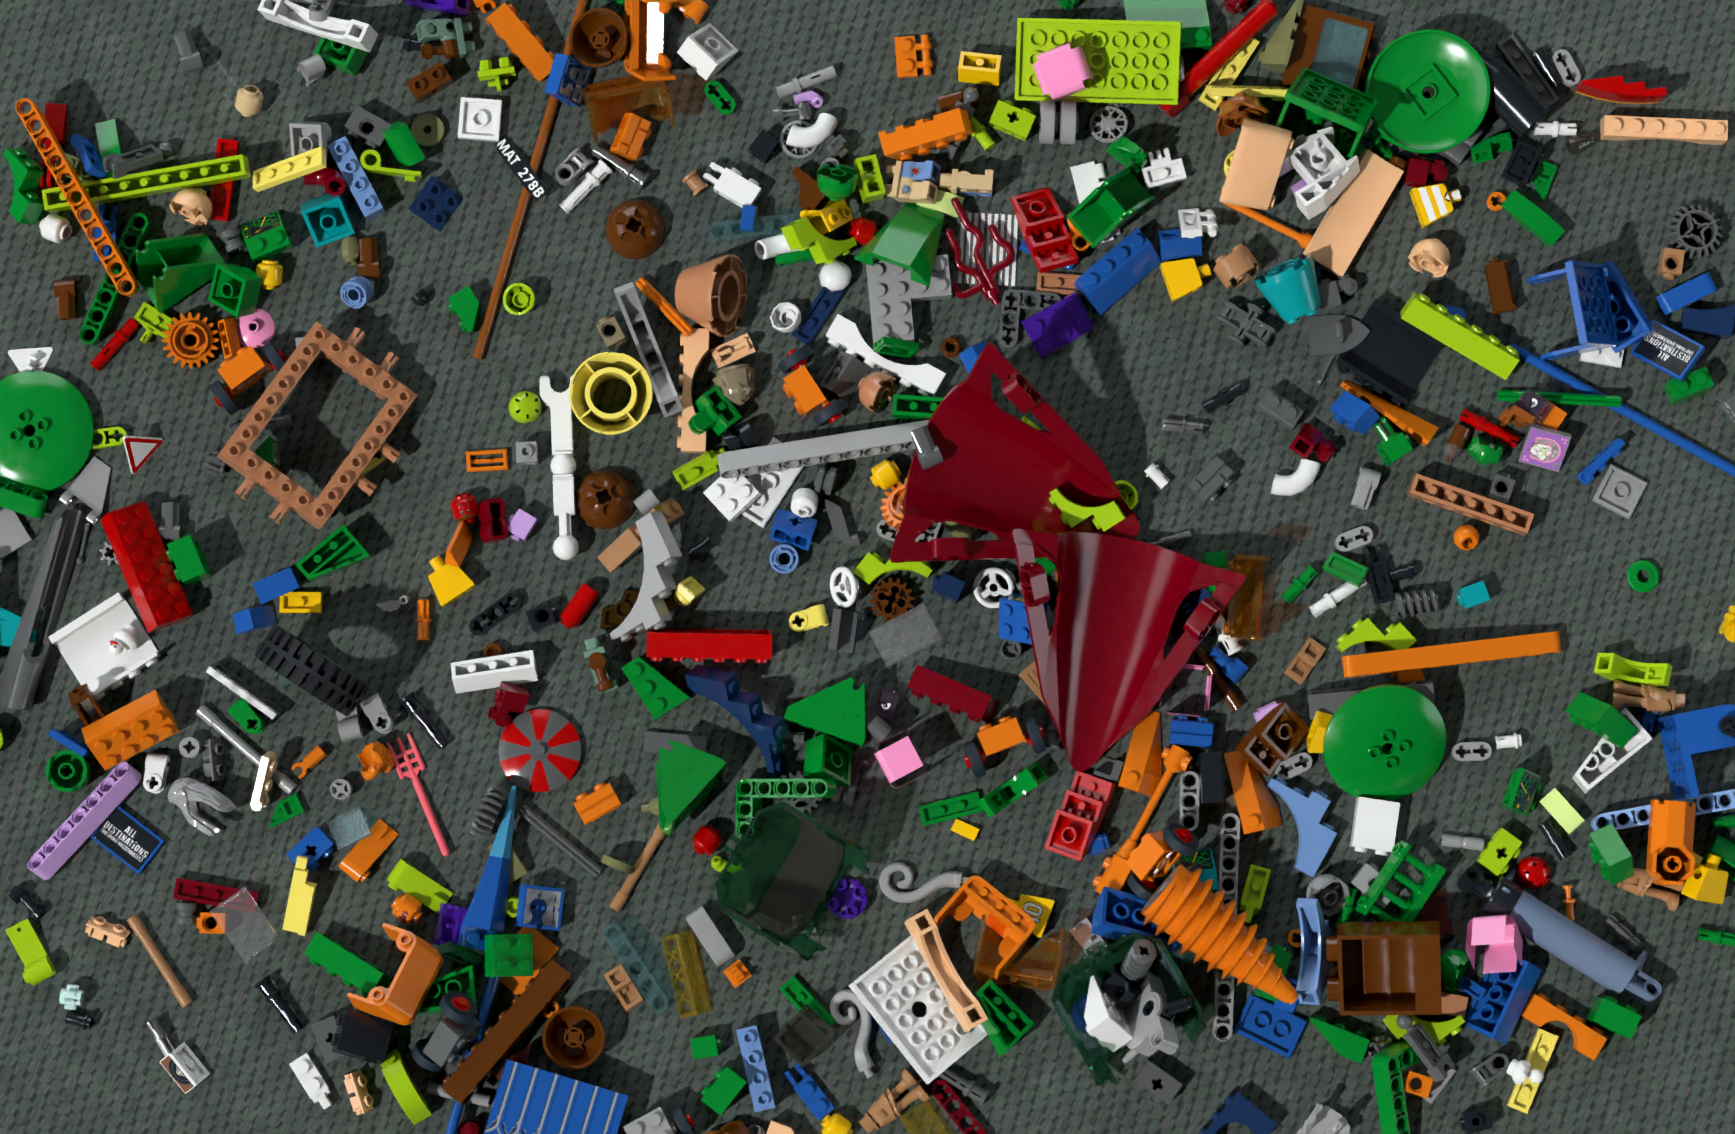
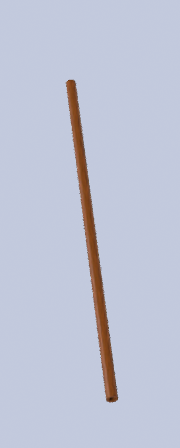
[473,0,589,360]

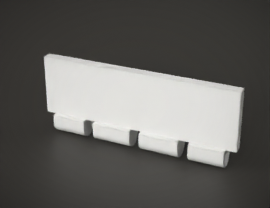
[1070,161,1121,243]

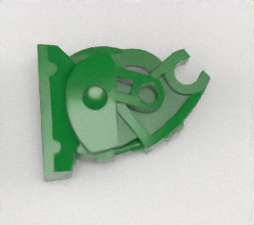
[1105,136,1149,176]

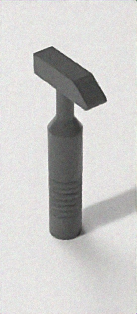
[1149,530,1192,546]

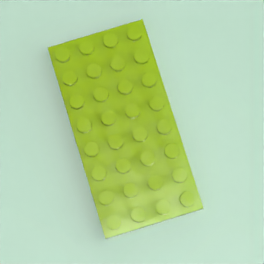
[1014,18,1182,105]

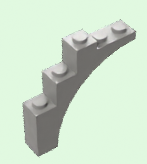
[613,282,683,418]
[609,511,682,643]

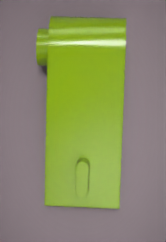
[360,149,422,182]
[386,858,453,914]
[5,918,56,986]

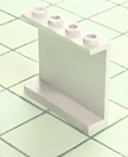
[48,592,161,700]

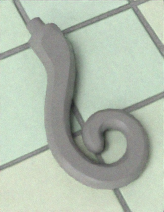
[879,862,969,903]
[830,989,875,1078]

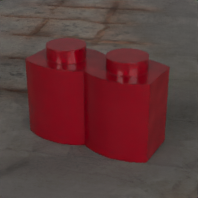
[478,498,508,543]

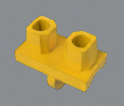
[1719,606,1735,643]

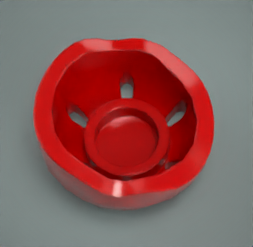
[1516,856,1550,890]

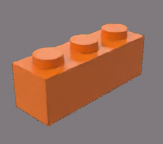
[217,318,241,359]

